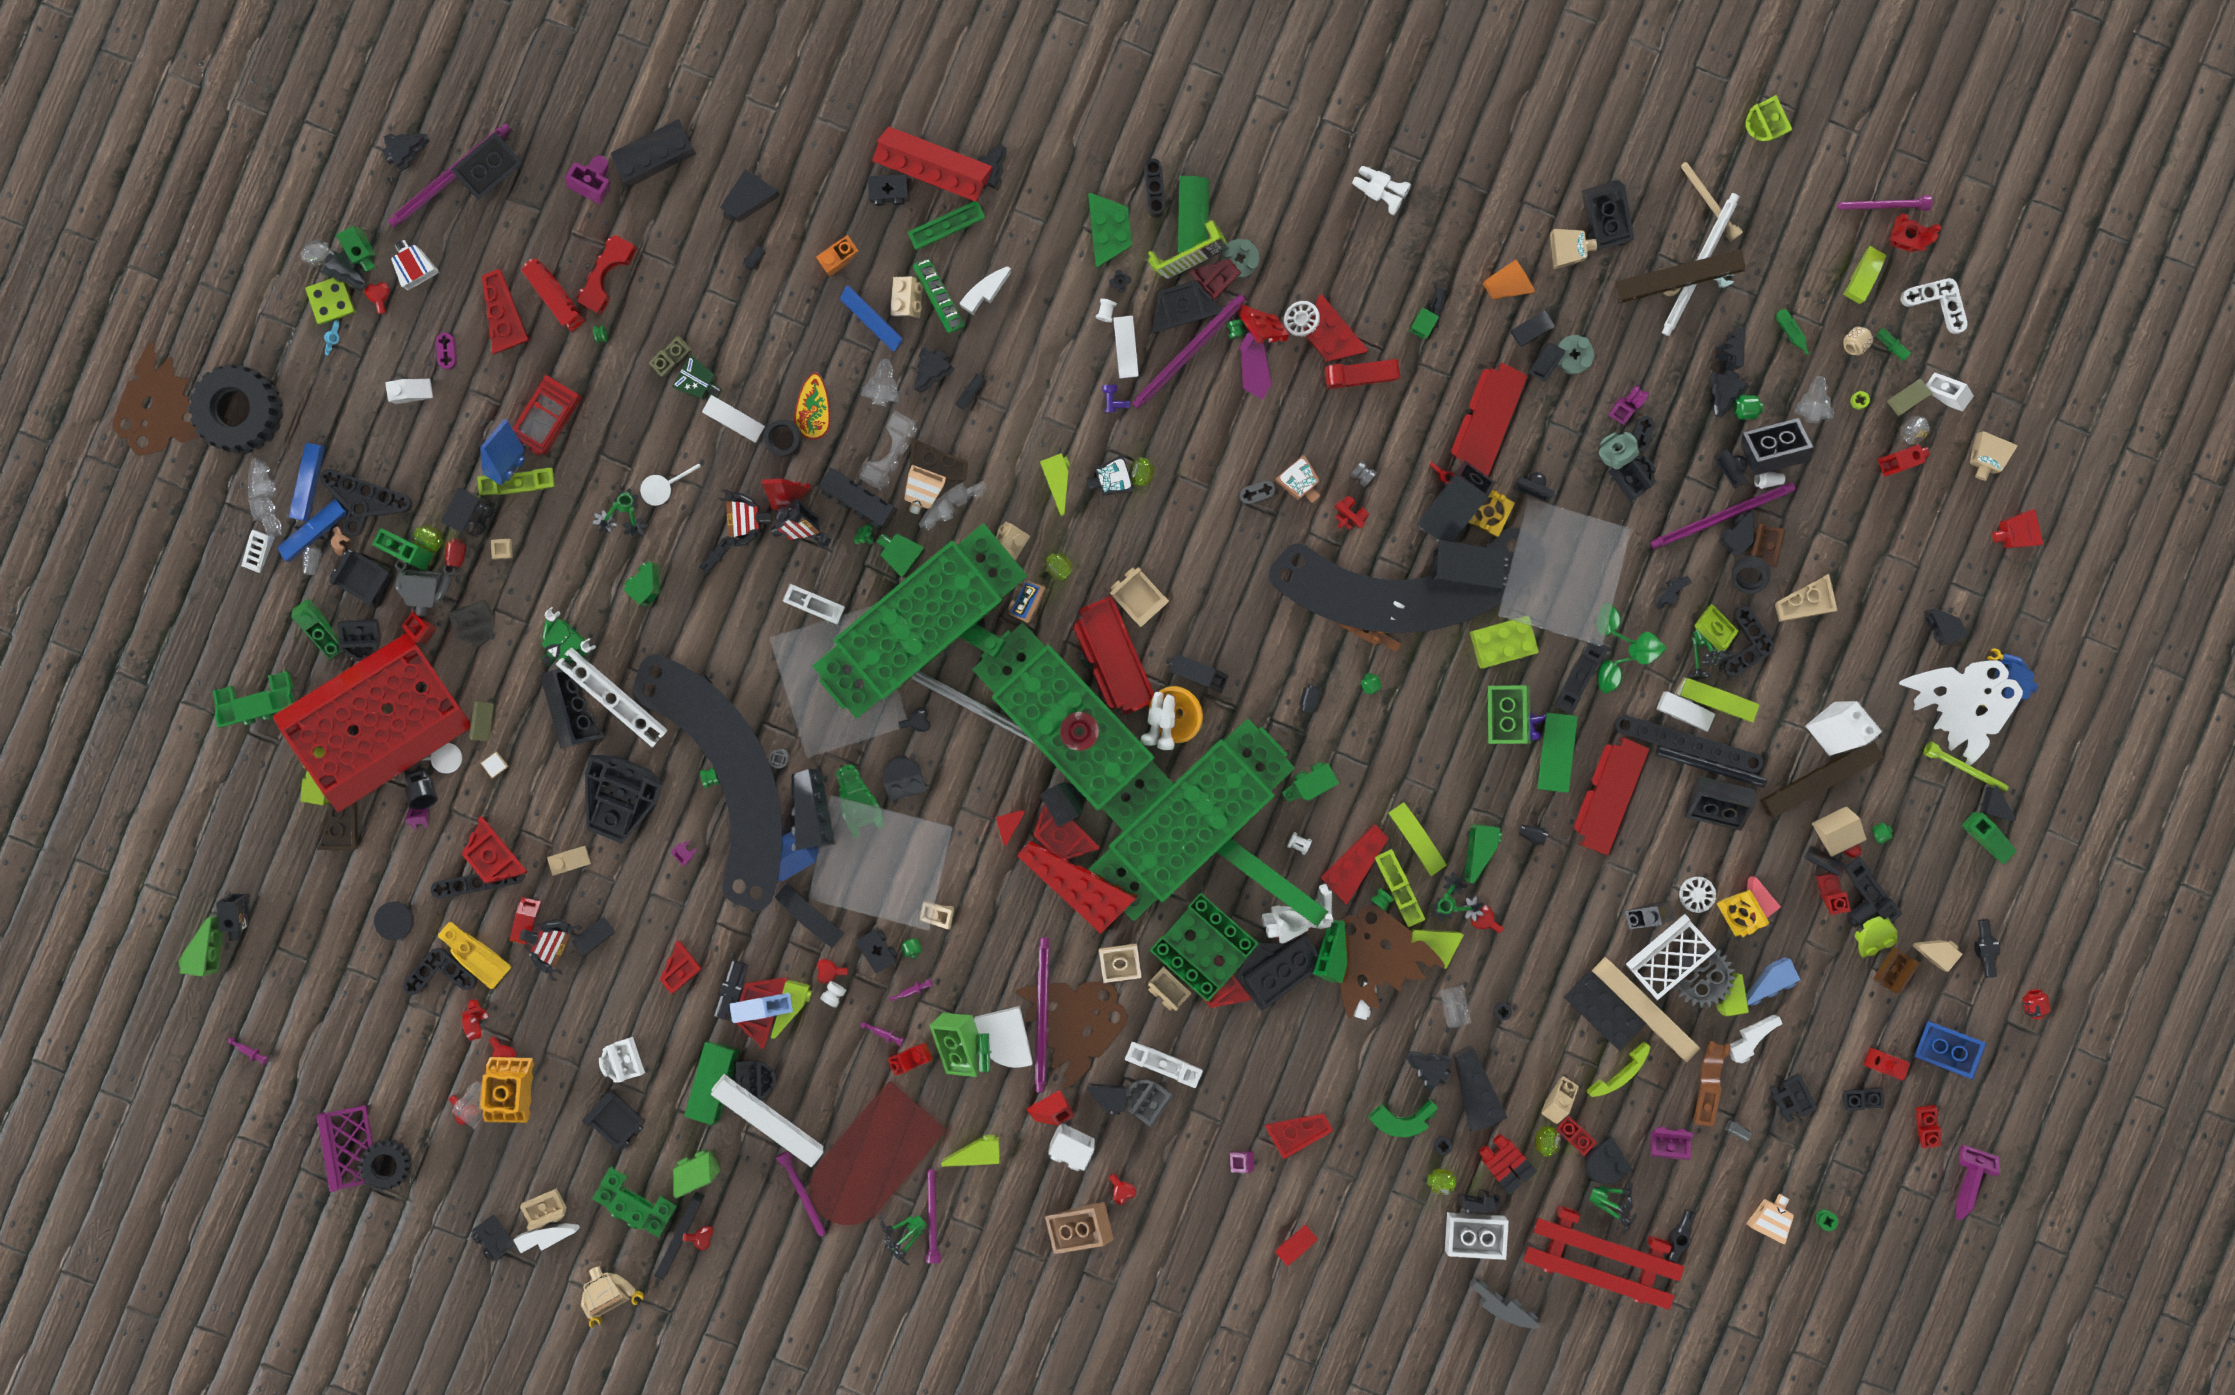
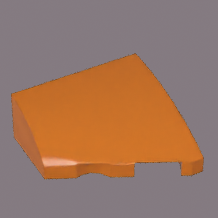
[1482,259,1535,299]

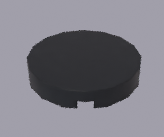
[374,902,414,940]

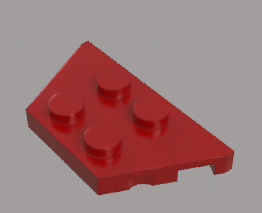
[1304,294,1368,362]
[1237,304,1289,344]
[1033,804,1100,859]
[462,816,528,884]
[1203,956,1252,1008]
[736,977,788,1049]

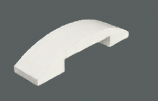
[1125,1042,1203,1088]

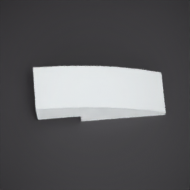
[959,266,1012,315]
[1114,316,1138,379]
[702,395,765,443]
[783,584,845,624]
[1656,691,1715,732]
[514,1223,580,1253]

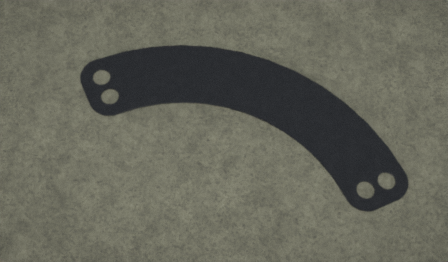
[1269,528,1545,633]
[633,655,782,910]

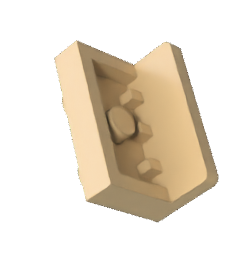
[890,276,923,318]
[996,522,1030,560]
[1148,966,1192,1011]
[520,1188,567,1231]

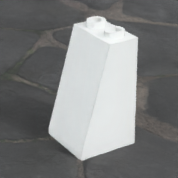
[1805,701,1882,756]

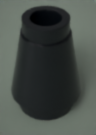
[1519,824,1549,846]

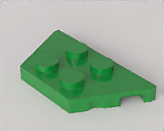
[1088,193,1132,268]

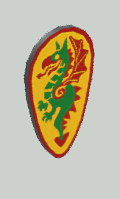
[794,372,831,439]

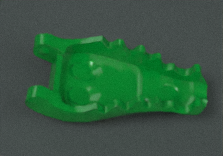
[835,764,884,838]

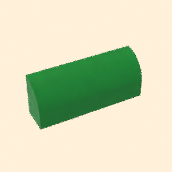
[1178,176,1209,255]
[1538,713,1578,793]
[684,1042,740,1125]

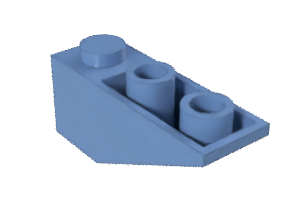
[1746,957,1800,1006]

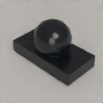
[1528,341,1565,382]
[1714,449,1748,489]
[1513,472,1555,503]

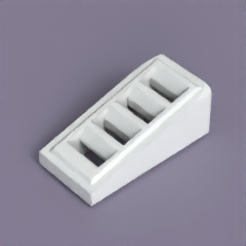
[241,530,275,573]

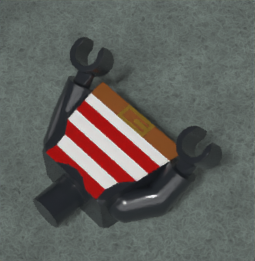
[718,489,772,549]
[771,499,831,548]
[519,919,582,981]

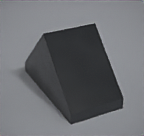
[1980,785,2016,821]

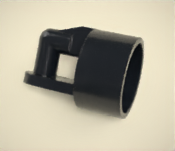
[404,768,438,810]

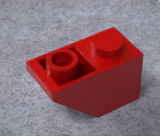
[1027,1090,1074,1126]

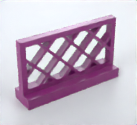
[317,1105,378,1192]

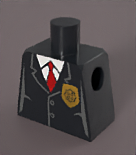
[216,894,250,941]

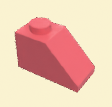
[1746,876,1781,920]

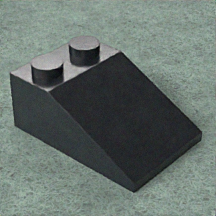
[1581,180,1635,251]

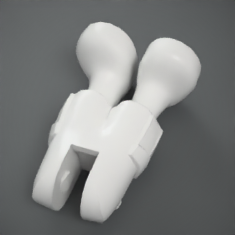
[1352,166,1411,215]
[1140,692,1175,750]

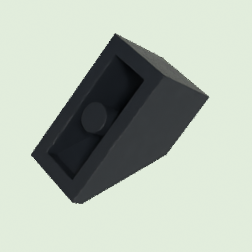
[1087,1083,1126,1115]

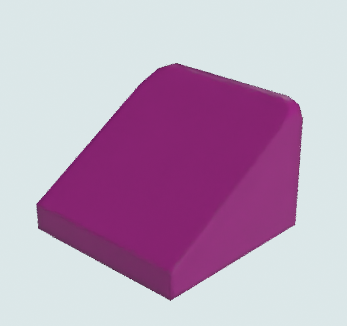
[1608,396,1636,425]
[1230,1152,1254,1173]

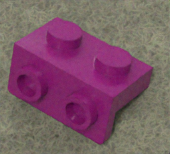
[1650,1127,1693,1160]

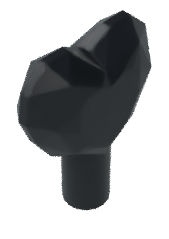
[898,707,931,732]

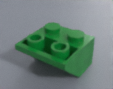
[623,561,661,607]

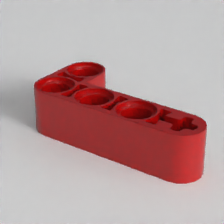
[1324,359,1401,389]

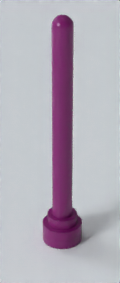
[1837,195,1933,211]
[776,1150,825,1236]
[925,1169,941,1264]

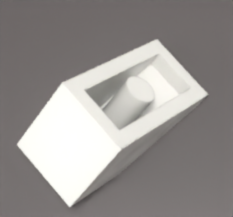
[1926,373,1974,412]
[385,379,433,404]

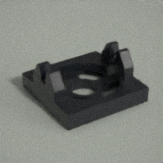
[1715,327,1745,372]

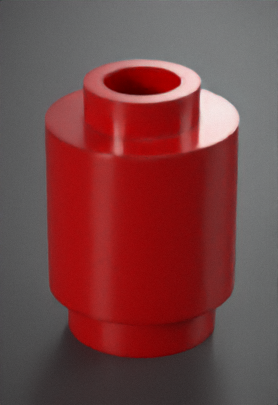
[444,539,466,567]

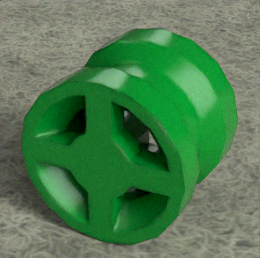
[1226,319,1248,339]
[700,767,721,789]
[1370,888,1395,911]
[1815,1209,1838,1231]

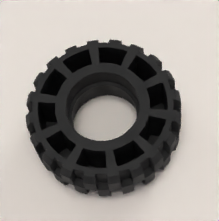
[188,364,283,453]

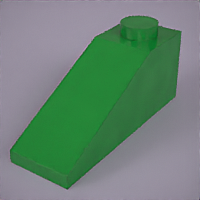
[372,528,434,571]
[1313,920,1347,983]

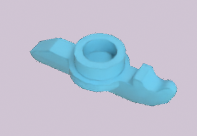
[324,319,339,356]

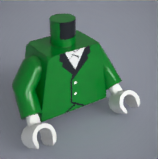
[542,607,596,666]

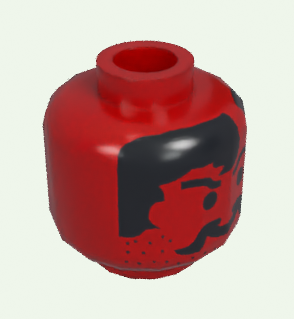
[2022,989,2051,1020]

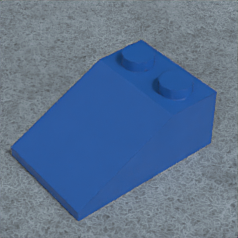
[481,419,525,486]
[1914,1021,1987,1080]

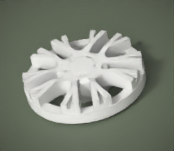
[1284,301,1320,337]
[1679,877,1716,913]

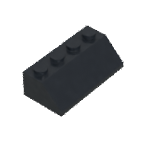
[611,119,697,188]

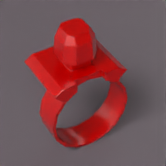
[461,999,489,1041]

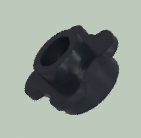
[1109,270,1132,293]

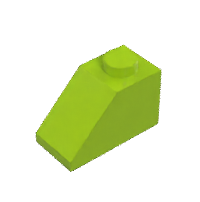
[1716,973,1749,1016]

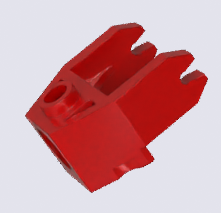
[1890,213,1941,252]

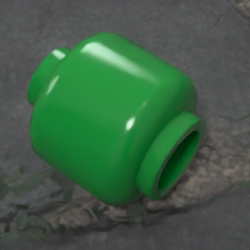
[1733,395,1764,420]

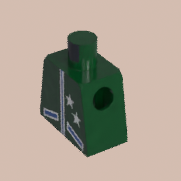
[672,355,722,400]

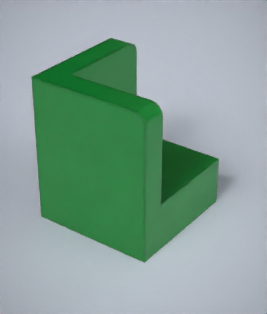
[1409,307,1439,340]

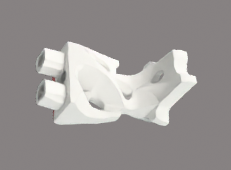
[1262,884,1333,943]

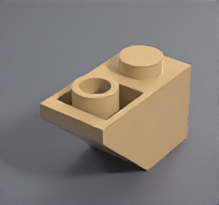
[1541,1076,1579,1124]

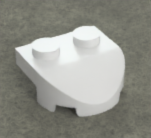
[599,1037,645,1082]

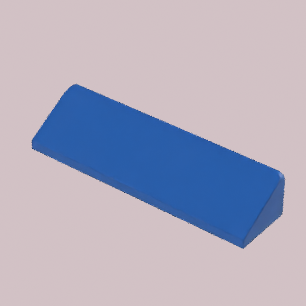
[840,286,904,351]
[289,443,325,521]
[277,498,348,562]

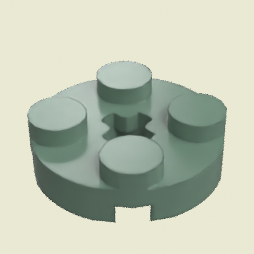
[1221,239,1259,279]
[1557,335,1594,374]
[1599,432,1639,469]

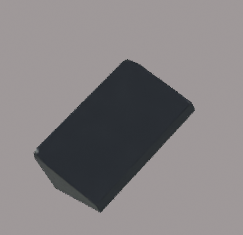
[1804,846,1845,877]

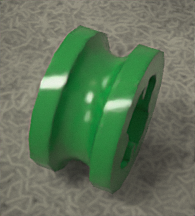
[593,325,607,343]

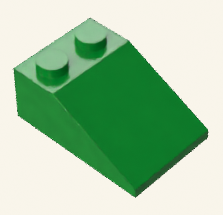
[1464,823,1502,883]

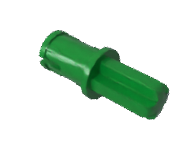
[1875,328,1911,361]
[976,1033,992,1073]

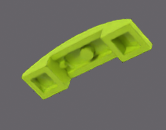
[477,468,555,496]
[1388,802,1447,876]
[1586,1042,1650,1097]

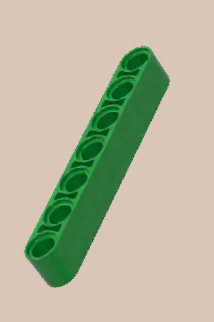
[1216,838,1329,927]

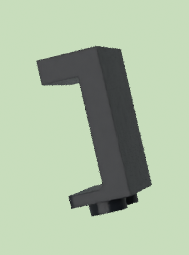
[329,549,394,607]
[582,1090,646,1152]

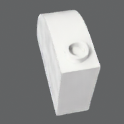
[974,1006,1033,1068]

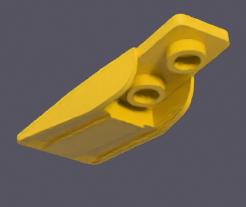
[438,922,511,989]

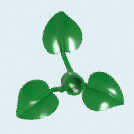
[1596,603,1667,694]

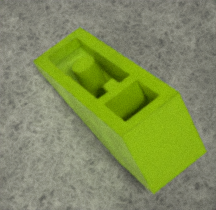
[1040,453,1071,517]
[771,980,812,1039]
[941,1134,1000,1167]

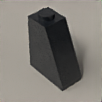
[720,169,780,222]
[1169,654,1229,693]

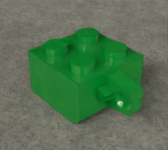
[1282,761,1339,802]

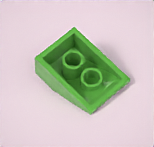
[179,915,224,976]
[929,1013,978,1077]
[673,1149,721,1198]

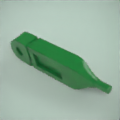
[1775,309,1810,355]

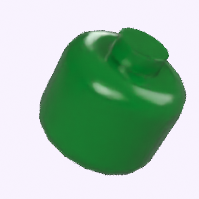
[1361,673,1382,694]
[1871,822,1893,844]
[901,938,922,959]

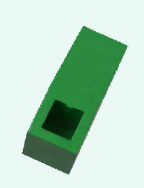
[291,598,341,660]
[1961,812,2017,865]

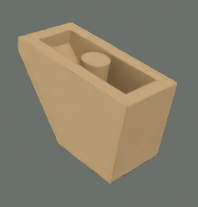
[1912,940,1962,972]

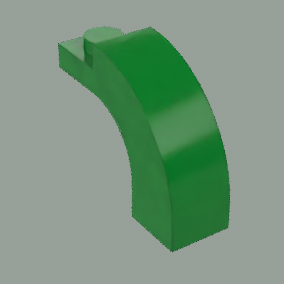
[1368,1100,1438,1137]

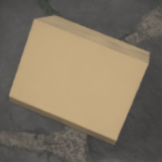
[1812,806,1866,857]

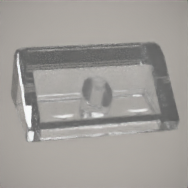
[1440,985,1471,1028]

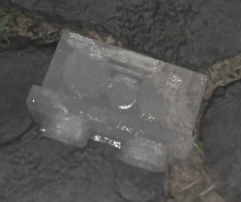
[452,1081,483,1129]

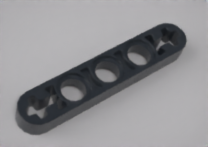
[430,874,526,898]
[655,1191,705,1280]

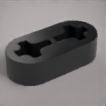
[1632,416,1654,452]

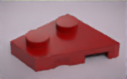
[660,941,702,994]

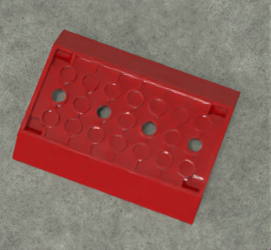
[273,633,471,813]

